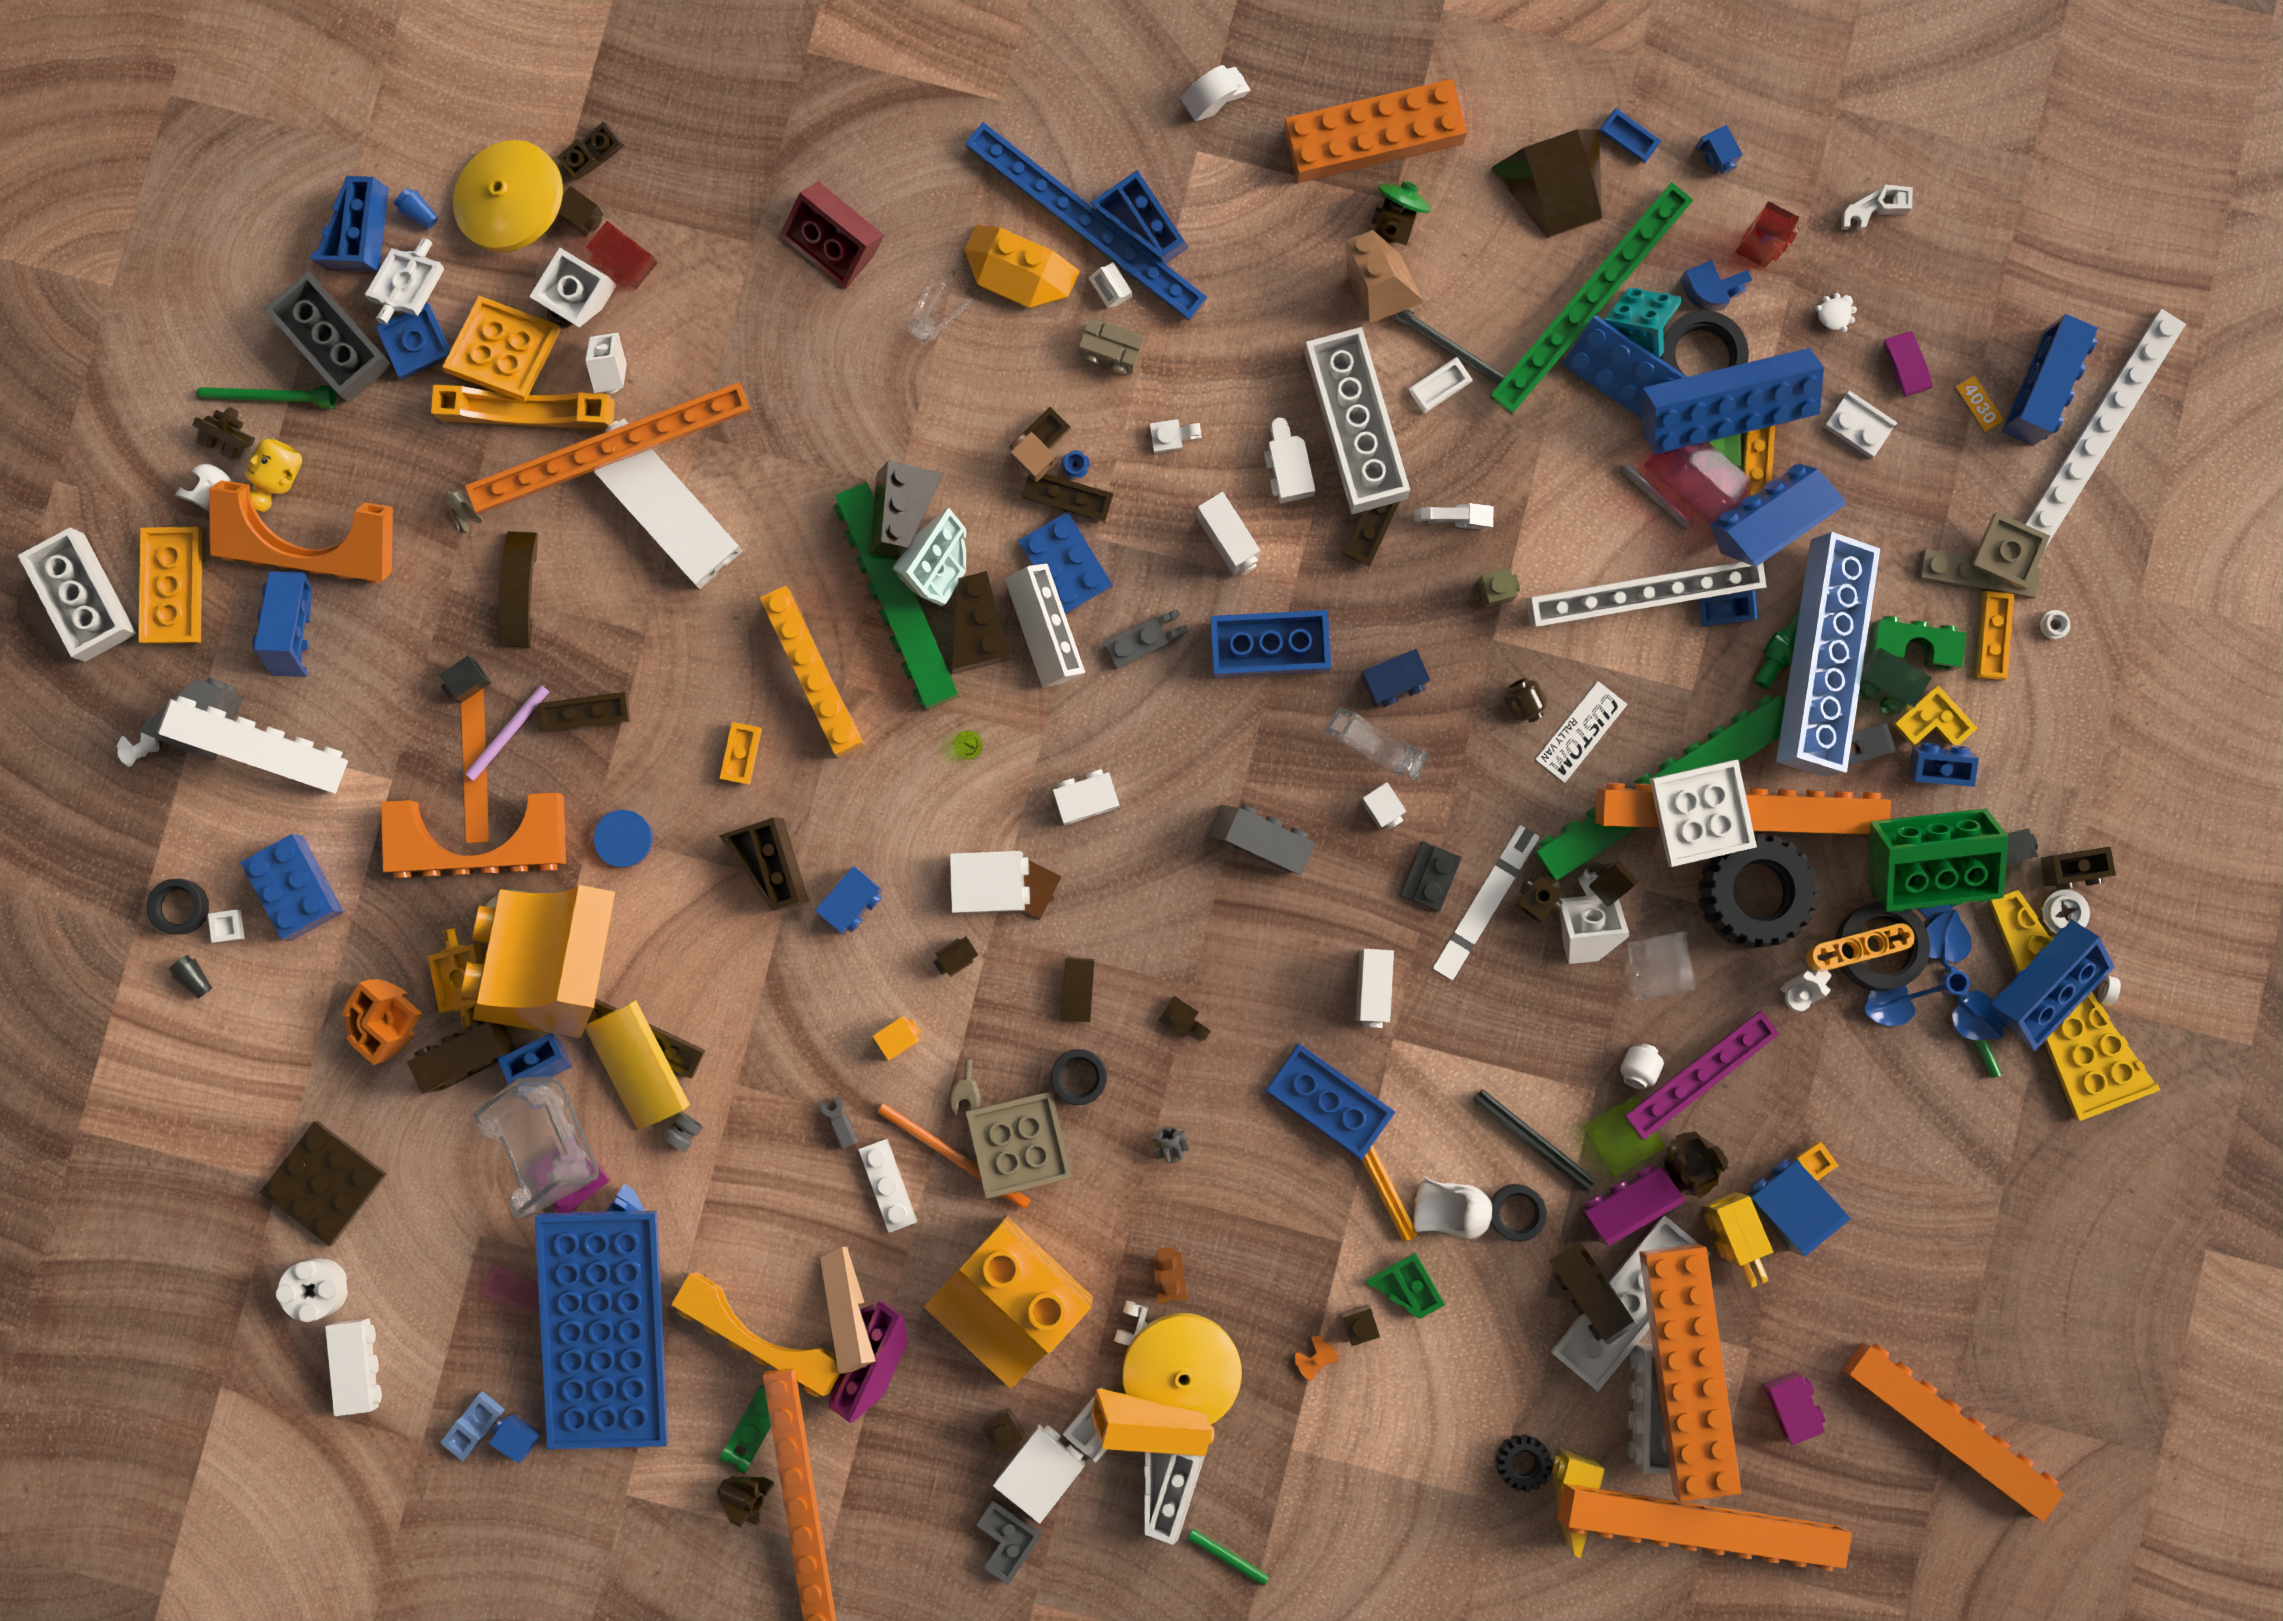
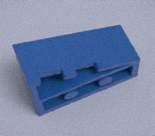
[310,176,389,272]

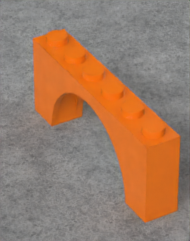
[209,480,393,584]
[381,793,566,879]

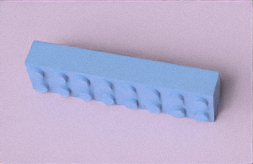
[1776,532,1880,777]

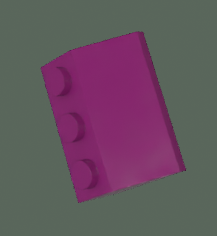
[1580,1165,1686,1246]

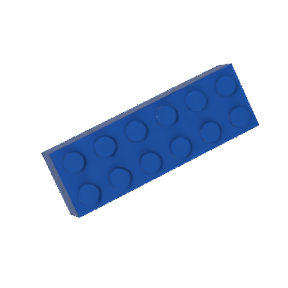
[1642,348,1824,454]

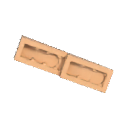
[820,1247,876,1373]

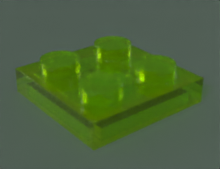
[1583,1096,1666,1177]

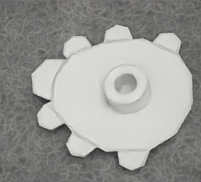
[1815,293,1857,332]

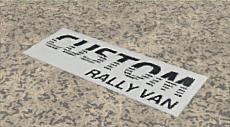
[1535,681,1628,783]

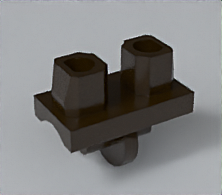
[192,407,255,460]

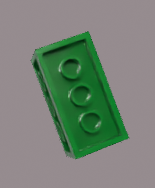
[1867,808,2008,912]

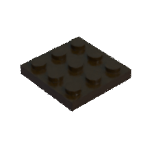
[260,1121,387,1246]

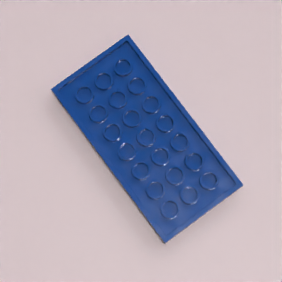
[535,1210,668,1449]

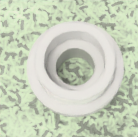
[2040,610,2070,639]

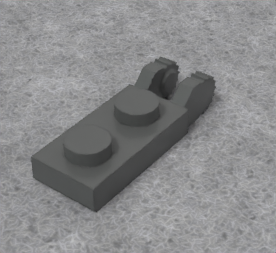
[1104,609,1188,669]

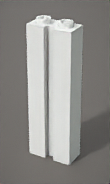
[594,418,743,589]

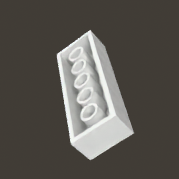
[1304,327,1410,514]

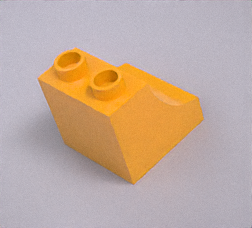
[460,885,615,1038]
[924,1216,1093,1389]

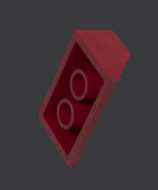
[779,182,884,289]

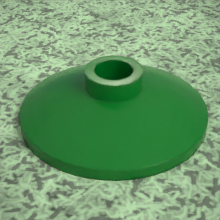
[1378,180,1431,214]

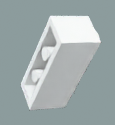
[325,1318,382,1416]

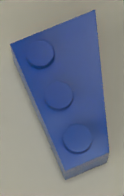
[1090,169,1188,264]
[252,572,312,677]

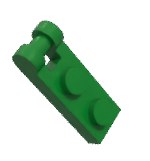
[719,1385,771,1475]

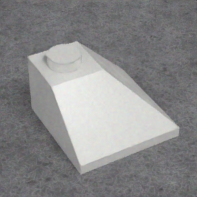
[1559,895,1629,964]

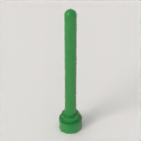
[196,385,336,409]

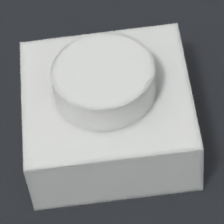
[208,910,245,943]

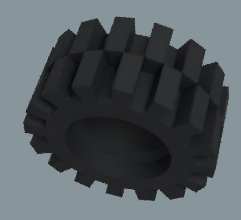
[1496,1434,1553,1493]

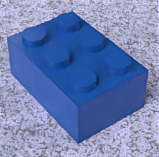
[240,834,344,941]

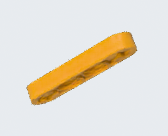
[1806,923,1915,972]

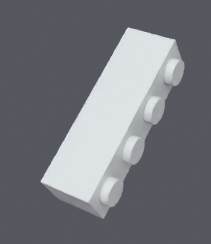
[1005,564,1085,688]

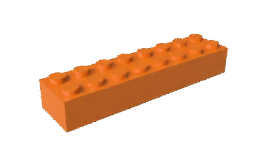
[1639,1244,1742,1502]

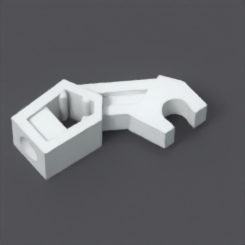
[1841,185,1913,231]
[1414,503,1493,530]

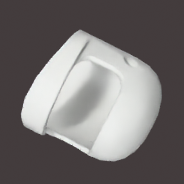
[175,464,232,511]

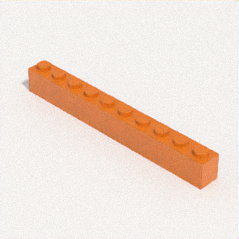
[1595,783,1891,834]
[1557,1483,1852,1571]

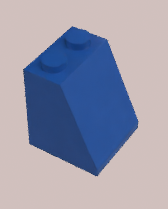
[1746,1159,1851,1257]

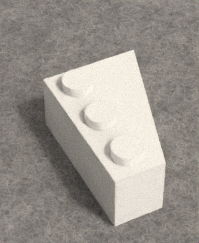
[1145,1452,1205,1545]

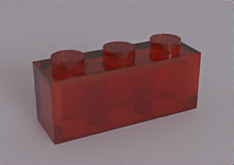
[1735,201,1800,268]

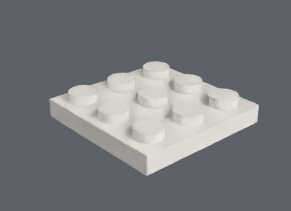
[1650,760,1757,867]

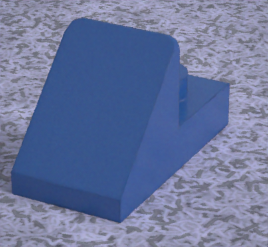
[1699,590,1758,627]

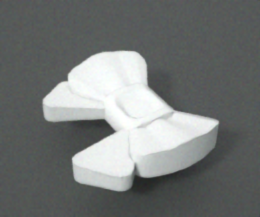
[117,733,159,767]

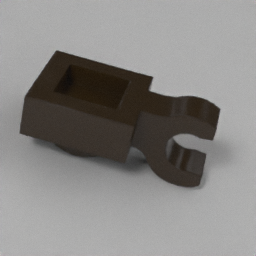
[1159,996,1211,1041]

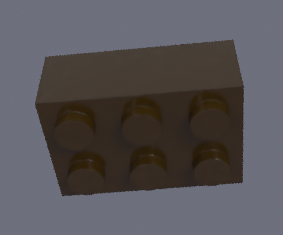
[407,1020,516,1094]

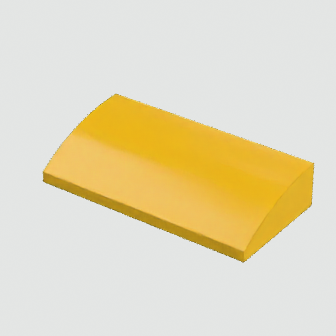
[585,1000,690,1130]

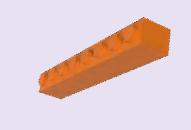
[1842,1342,2065,1522]

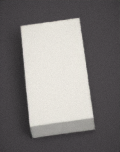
[1408,357,1473,414]

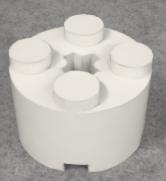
[276,1258,348,1322]

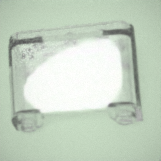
[473,1077,599,1219]

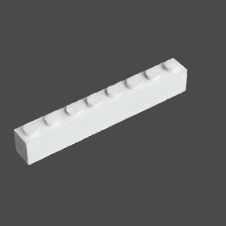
[1525,561,1767,627]

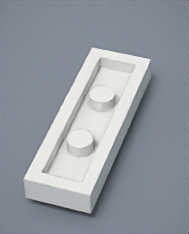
[858,1139,917,1233]

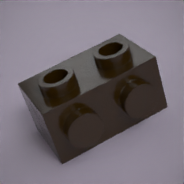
[2040,846,2116,891]

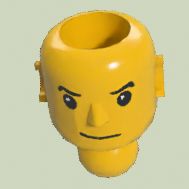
[244,438,302,512]

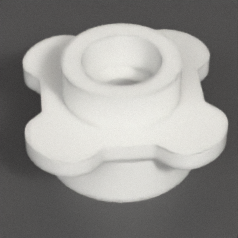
[1578,868,1598,898]

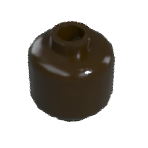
[1504,678,1548,723]

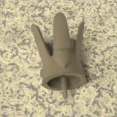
[443,491,483,533]

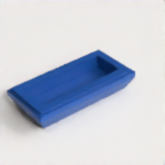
[1599,108,1662,164]

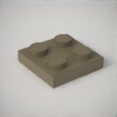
[1970,512,2050,590]

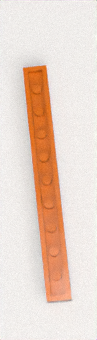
[465,382,751,514]
[763,1369,836,1621]

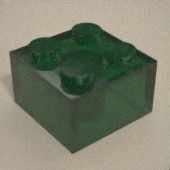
[1858,647,1932,715]

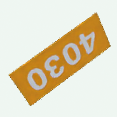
[1956,375,2004,432]

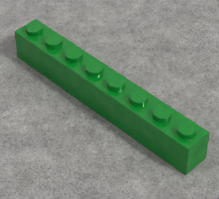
[833,481,960,711]

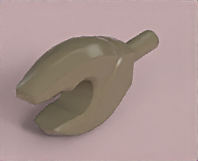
[950,1059,981,1115]

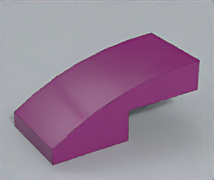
[1883,331,1933,397]

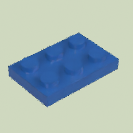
[1018,511,1113,615]

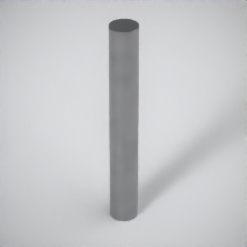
[1621,463,1693,529]

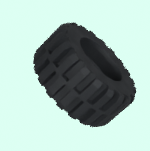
[1698,834,1819,948]

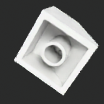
[529,247,617,328]

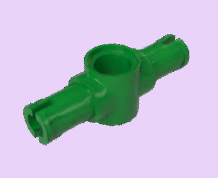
[1753,608,1800,690]

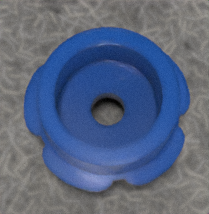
[1061,450,1090,478]

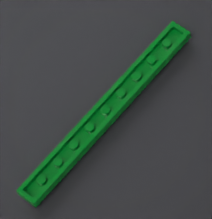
[1489,182,1693,416]

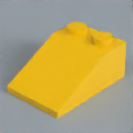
[1550,1449,1605,1558]

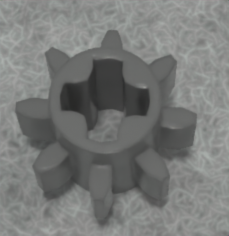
[1151,1127,1189,1163]

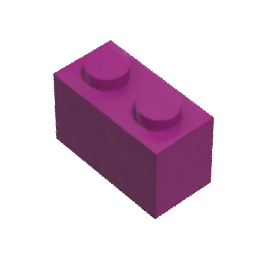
[1763,1372,1826,1445]

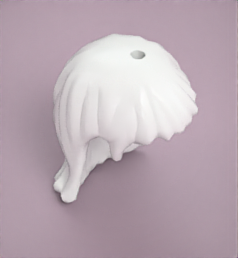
[1413,1176,1492,1239]

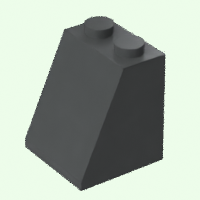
[140,677,243,761]

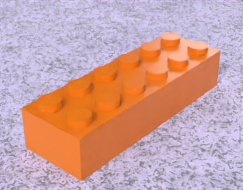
[1283,79,1467,183]

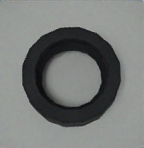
[147,879,209,935]
[1052,1049,1107,1105]
[1490,1184,1547,1242]

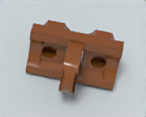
[1152,1247,1188,1304]

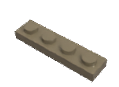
[1918,549,2040,599]

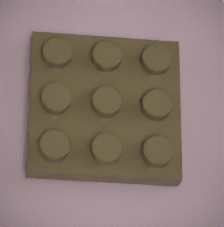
[965,1091,1073,1200]

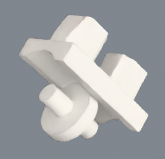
[1780,969,1832,1012]

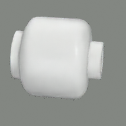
[1620,1044,1664,1090]

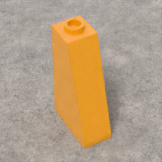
[1090,1389,1214,1456]

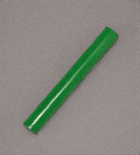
[1187,1528,1269,1586]

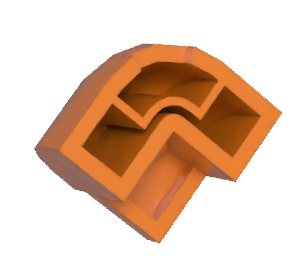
[342,979,423,1065]

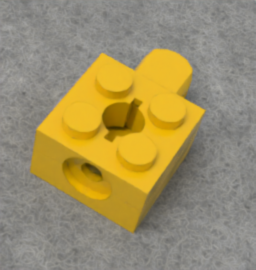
[1703,1192,1773,1289]

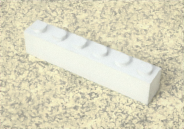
[157,696,348,794]

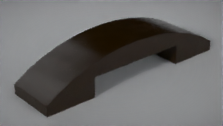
[499,531,538,648]

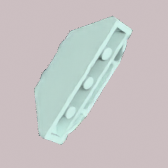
[893,508,966,606]

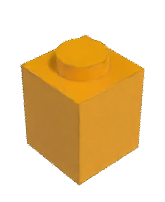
[873,1016,921,1061]

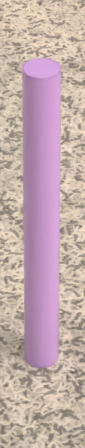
[465,685,550,781]

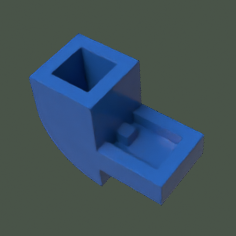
[1680,260,1752,311]

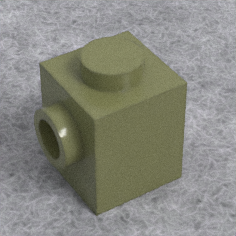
[1477,568,1520,608]

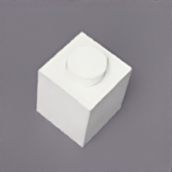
[1360,782,1407,830]

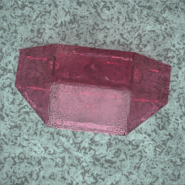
[1643,442,1750,525]

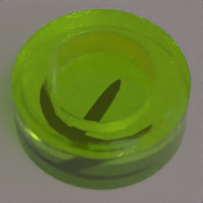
[954,730,983,760]

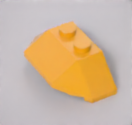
[964,225,1080,309]

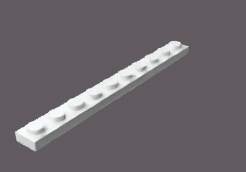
[2024,309,2186,548]

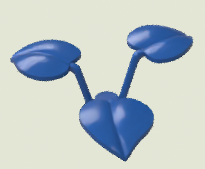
[1864,910,2003,1040]

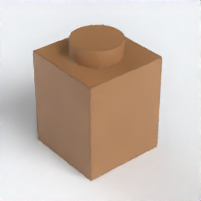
[1011,432,1057,482]

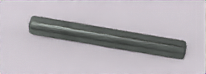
[1473,1089,1596,1191]

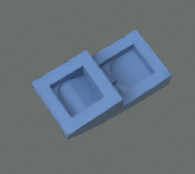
[440,1391,505,1461]

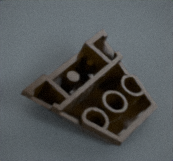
[1491,129,1602,238]

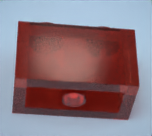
[585,221,657,290]

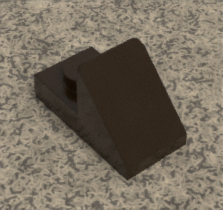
[1589,860,1639,906]

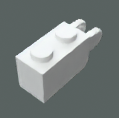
[1264,417,1315,503]

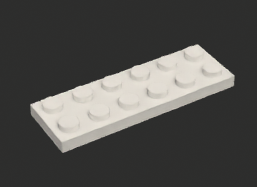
[1550,1215,1710,1392]

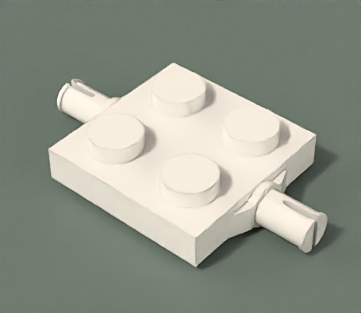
[365,238,444,325]

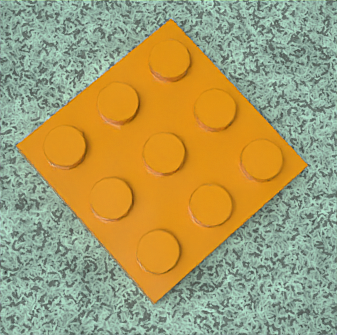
[442,296,561,402]

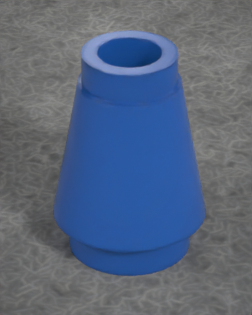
[394,187,439,230]

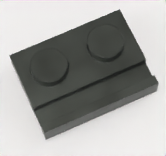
[1400,841,1462,911]

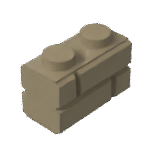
[1078,317,1144,375]

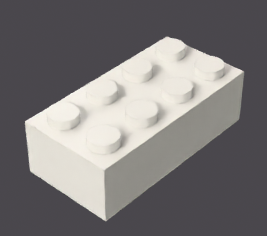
[18,527,137,662]

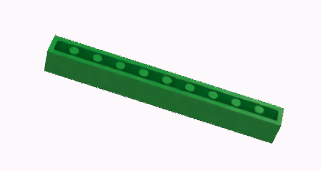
[1533,694,1786,881]

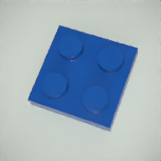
[375,302,451,380]

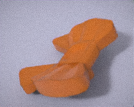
[1295,1336,1339,1381]

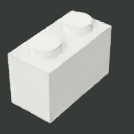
[586,333,627,394]
[1053,770,1120,825]

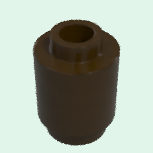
[933,936,979,977]

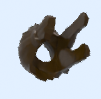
[1663,1131,1729,1198]

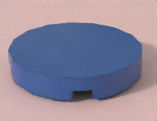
[593,809,653,868]

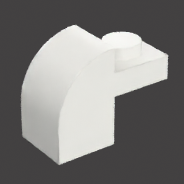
[1180,65,1250,121]

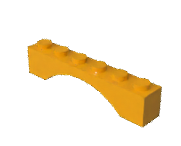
[431,385,615,430]
[760,585,865,758]
[671,1272,841,1397]

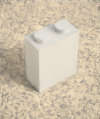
[1197,492,1261,576]
[950,851,1030,914]
[1355,949,1394,1028]
[993,1424,1085,1524]

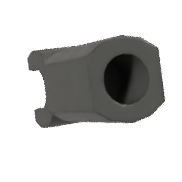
[820,1096,859,1150]

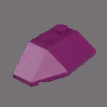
[829,1301,908,1423]

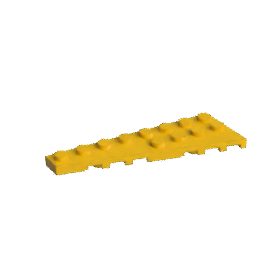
[1988,890,2160,1121]

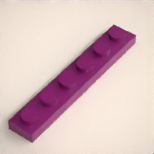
[1623,1011,1779,1140]

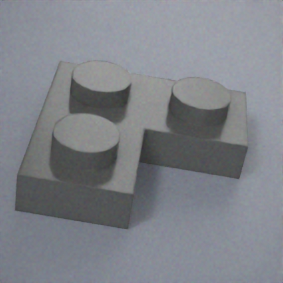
[976,1499,1042,1585]

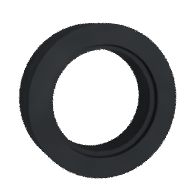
[1660,310,1749,376]
[1835,901,1930,991]

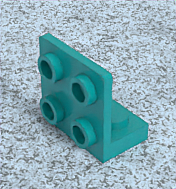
[1604,288,1681,358]

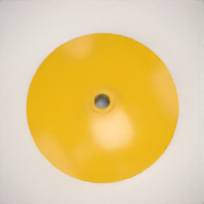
[453,140,563,252]
[1122,1313,1242,1425]

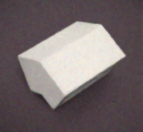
[1089,262,1132,308]

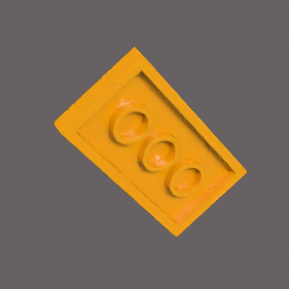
[139,527,203,644]

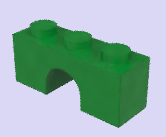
[1867,616,1967,671]

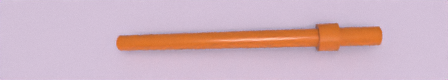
[878,1103,1032,1209]

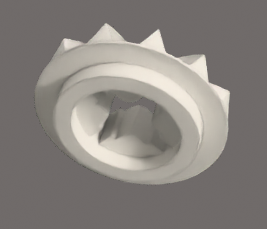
[2041,889,2090,934]

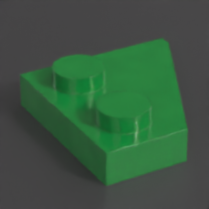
[1366,1251,1446,1319]

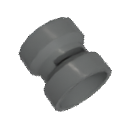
[662,1112,703,1152]

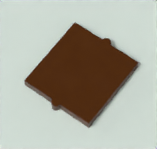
[1023,857,1062,919]

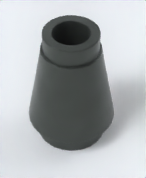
[168,954,213,999]

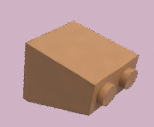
[1346,230,1423,323]

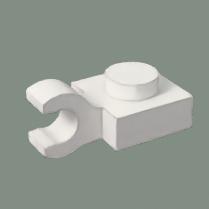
[1150,419,1202,454]

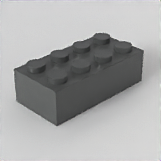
[264,271,393,403]

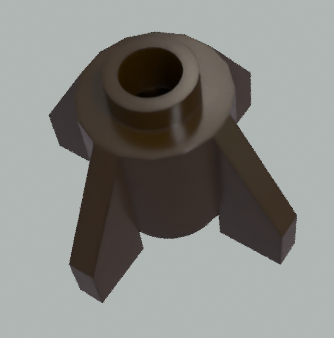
[717,1476,774,1527]

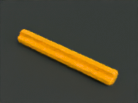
[1362,1145,1417,1242]

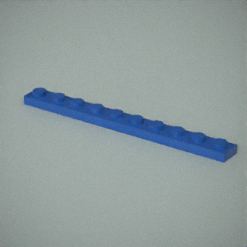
[965,122,1207,321]

